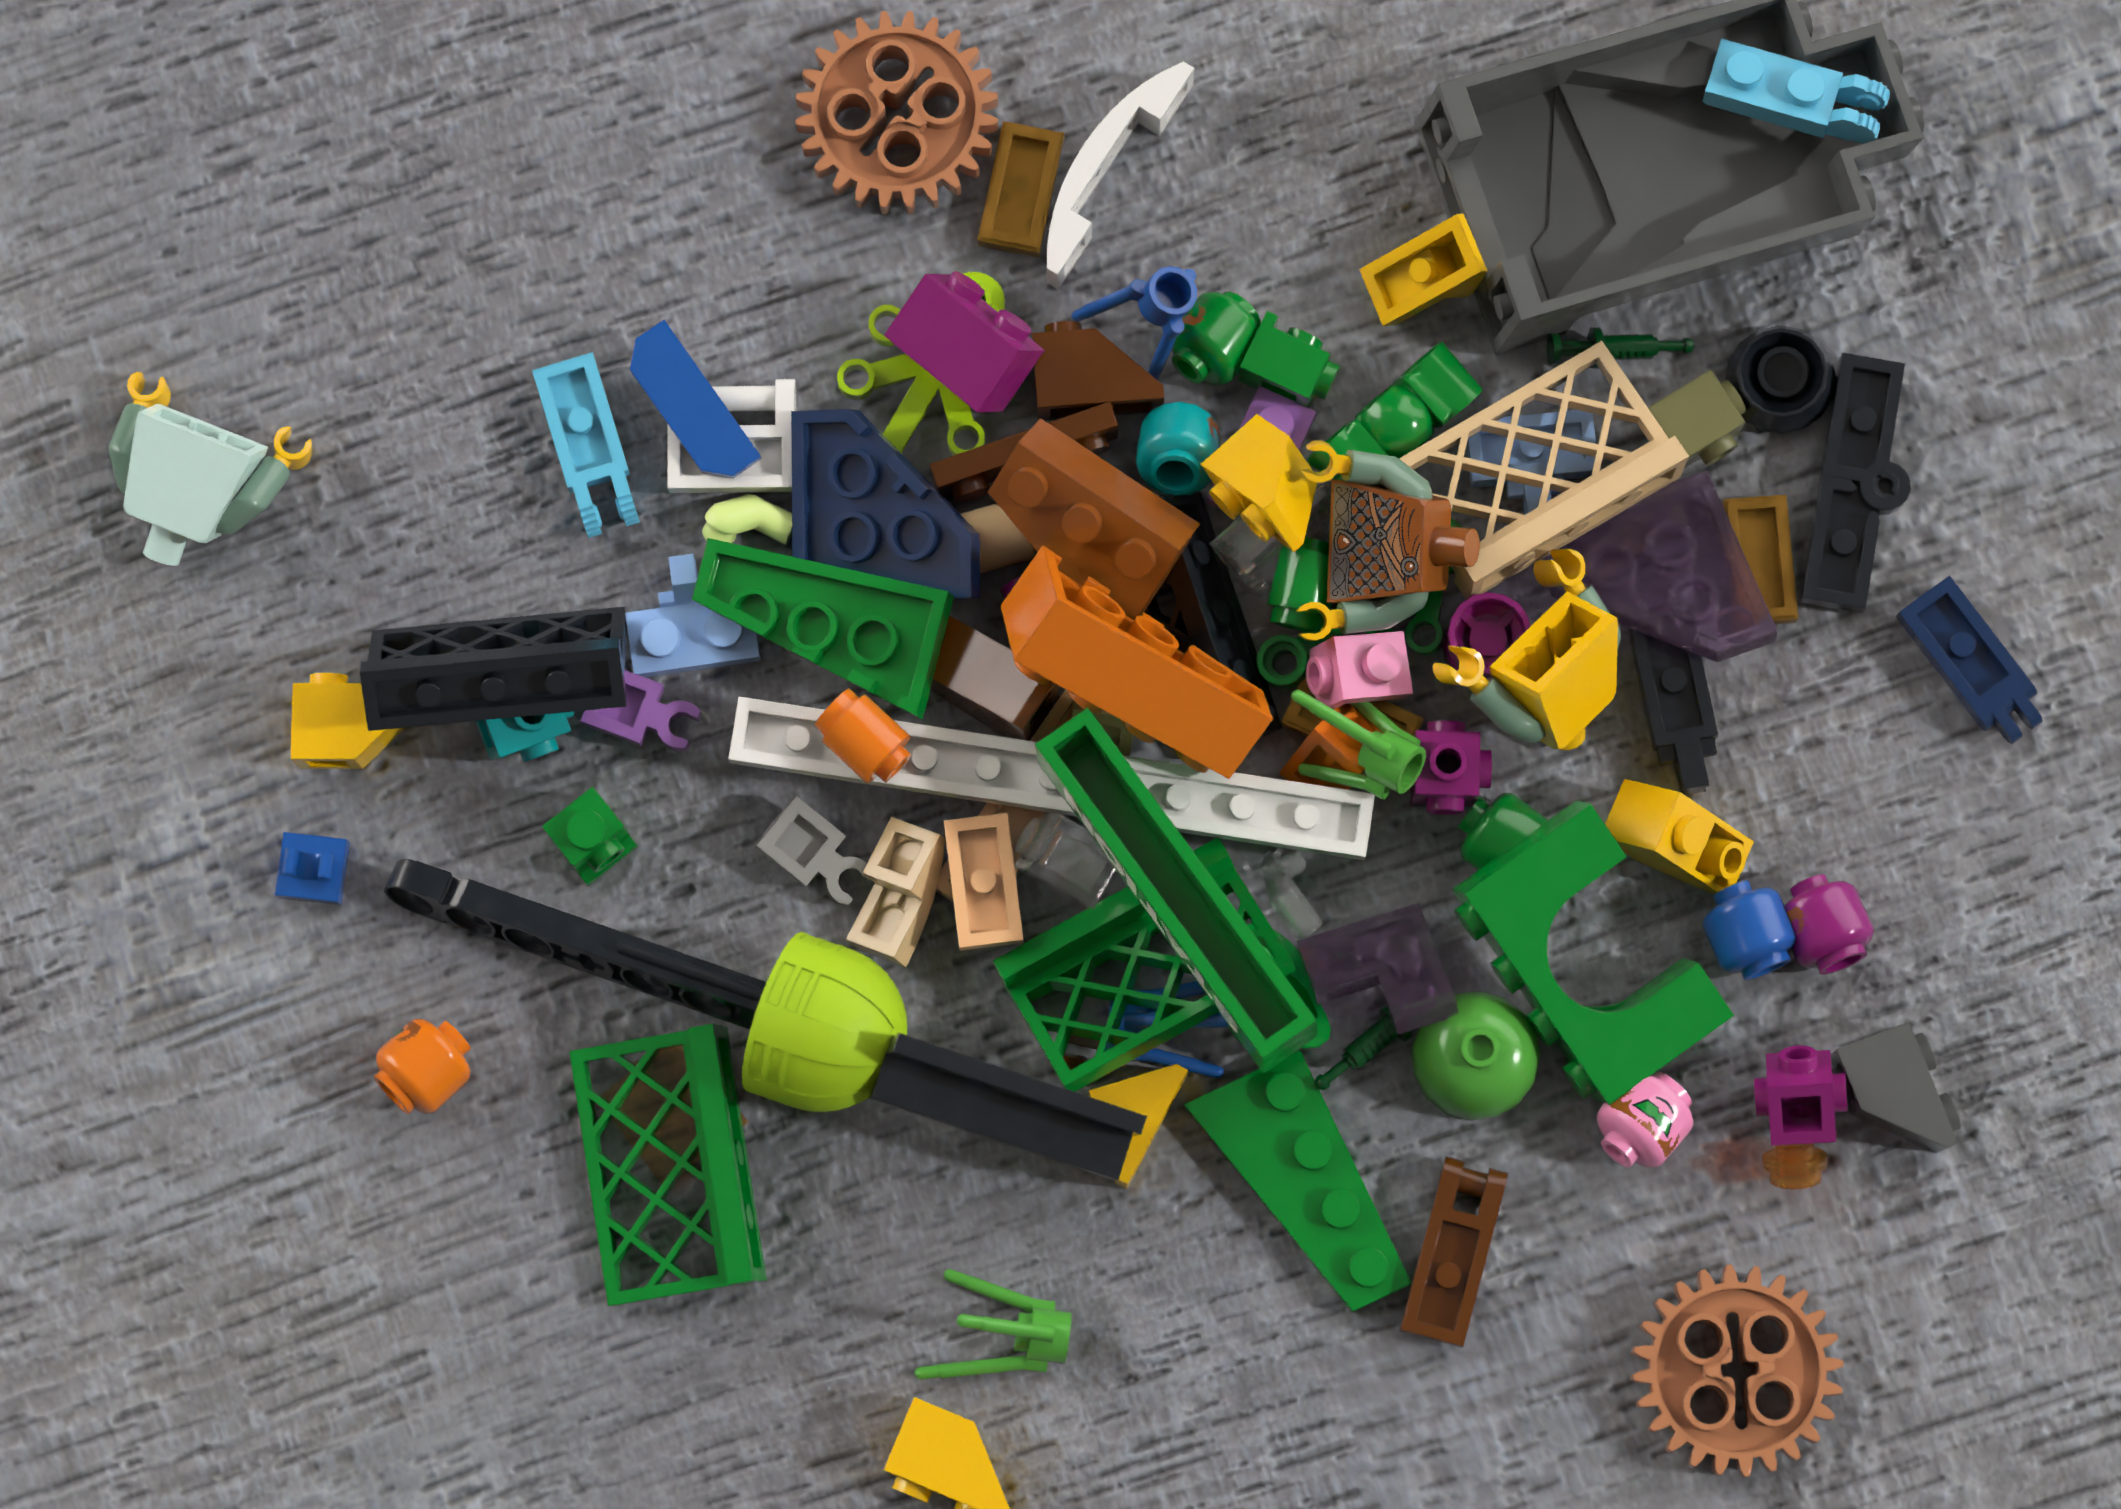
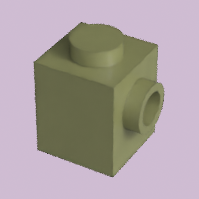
[1648,370,1746,468]

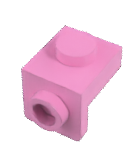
[1306,631,1413,709]

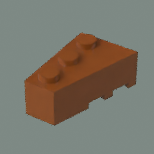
[988,418,1200,620]

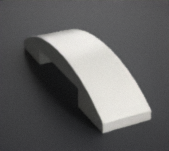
[1047,61,1194,290]

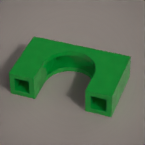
[1452,800,1734,1105]

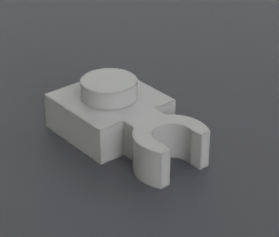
[754,796,869,905]

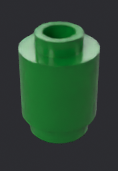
[1267,537,1333,634]

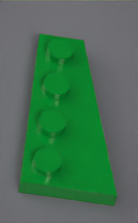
[692,538,954,720]
[1183,1050,1412,1312]

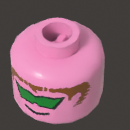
[1597,1071,1693,1168]

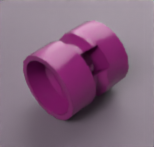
[1443,592,1531,679]

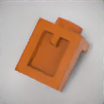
[1279,703,1384,790]

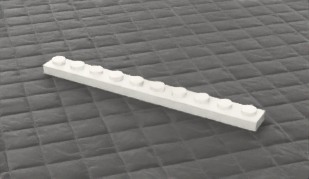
[728,697,1375,860]

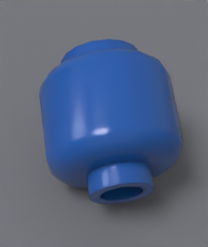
[1702,880,1796,981]

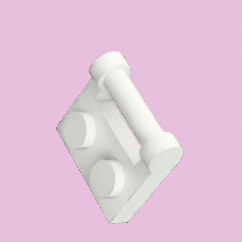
[668,379,796,493]

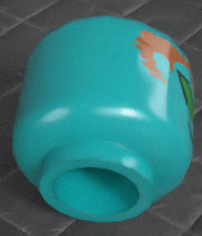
[1136,402,1221,495]

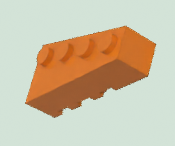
[1000,545,1273,779]

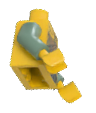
[1433,549,1621,750]

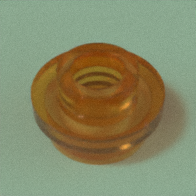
[1762,1143,1828,1189]

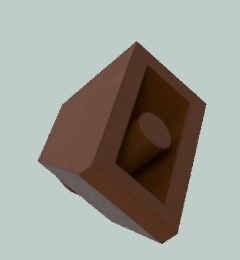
[1032,321,1164,420]

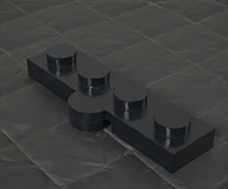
[1800,353,1911,613]

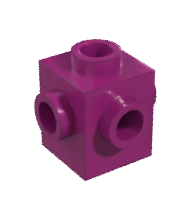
[1411,721,1492,815]
[1754,1045,1848,1146]

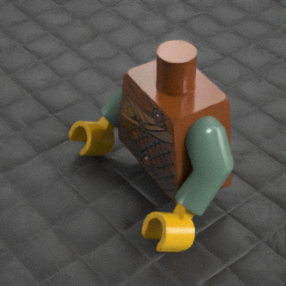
[1296,440,1480,641]

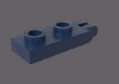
[1896,575,2043,744]

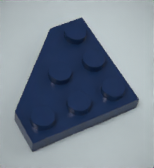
[791,409,980,599]

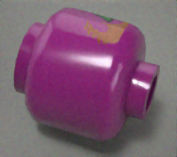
[1784,874,1874,975]

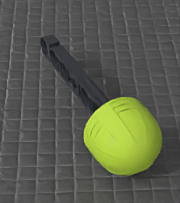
[384,859,907,1112]

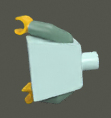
[108,372,312,566]

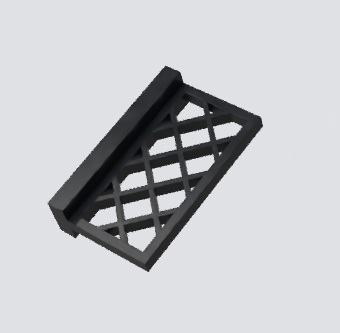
[359,607,627,731]

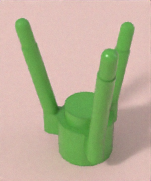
[1291,690,1426,800]
[914,1269,1072,1380]

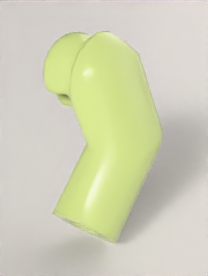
[702,494,792,545]

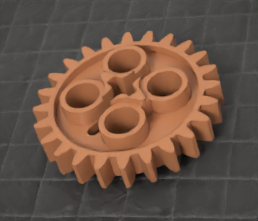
[795,11,998,215]
[1630,1264,1844,1477]

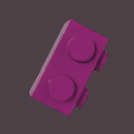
[884,271,1045,412]

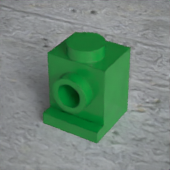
[1238,311,1341,408]
[542,786,638,886]

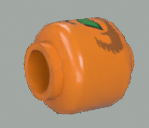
[374,1018,471,1114]

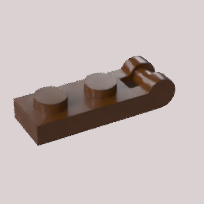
[1399,1156,1508,1348]

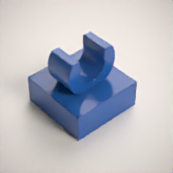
[275,832,350,905]

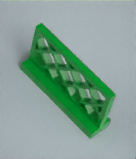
[993,837,1296,1092]
[569,1024,767,1306]

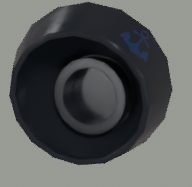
[1725,325,1837,434]

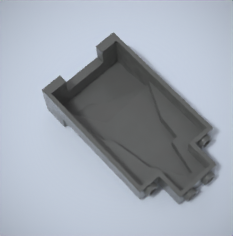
[1415,0,1924,354]

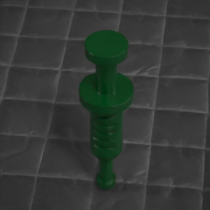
[1547,327,1695,369]
[1315,981,1441,1090]

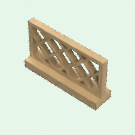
[1399,341,1689,600]

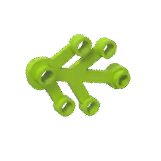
[837,272,1016,456]

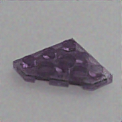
[1541,470,1778,662]

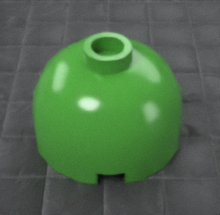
[1411,991,1541,1121]

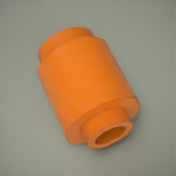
[814,688,911,784]

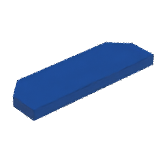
[630,320,762,478]

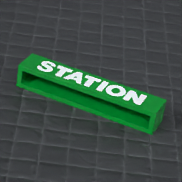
[1035,708,1317,1073]

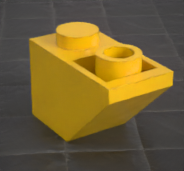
[1201,414,1317,552]
[290,673,405,769]
[1605,779,1754,895]
[884,1397,1010,1509]

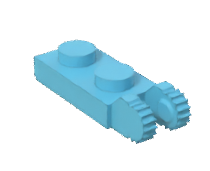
[1702,38,1890,144]
[532,352,640,538]

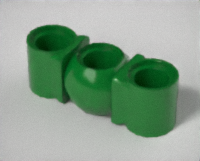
[1306,341,1483,489]

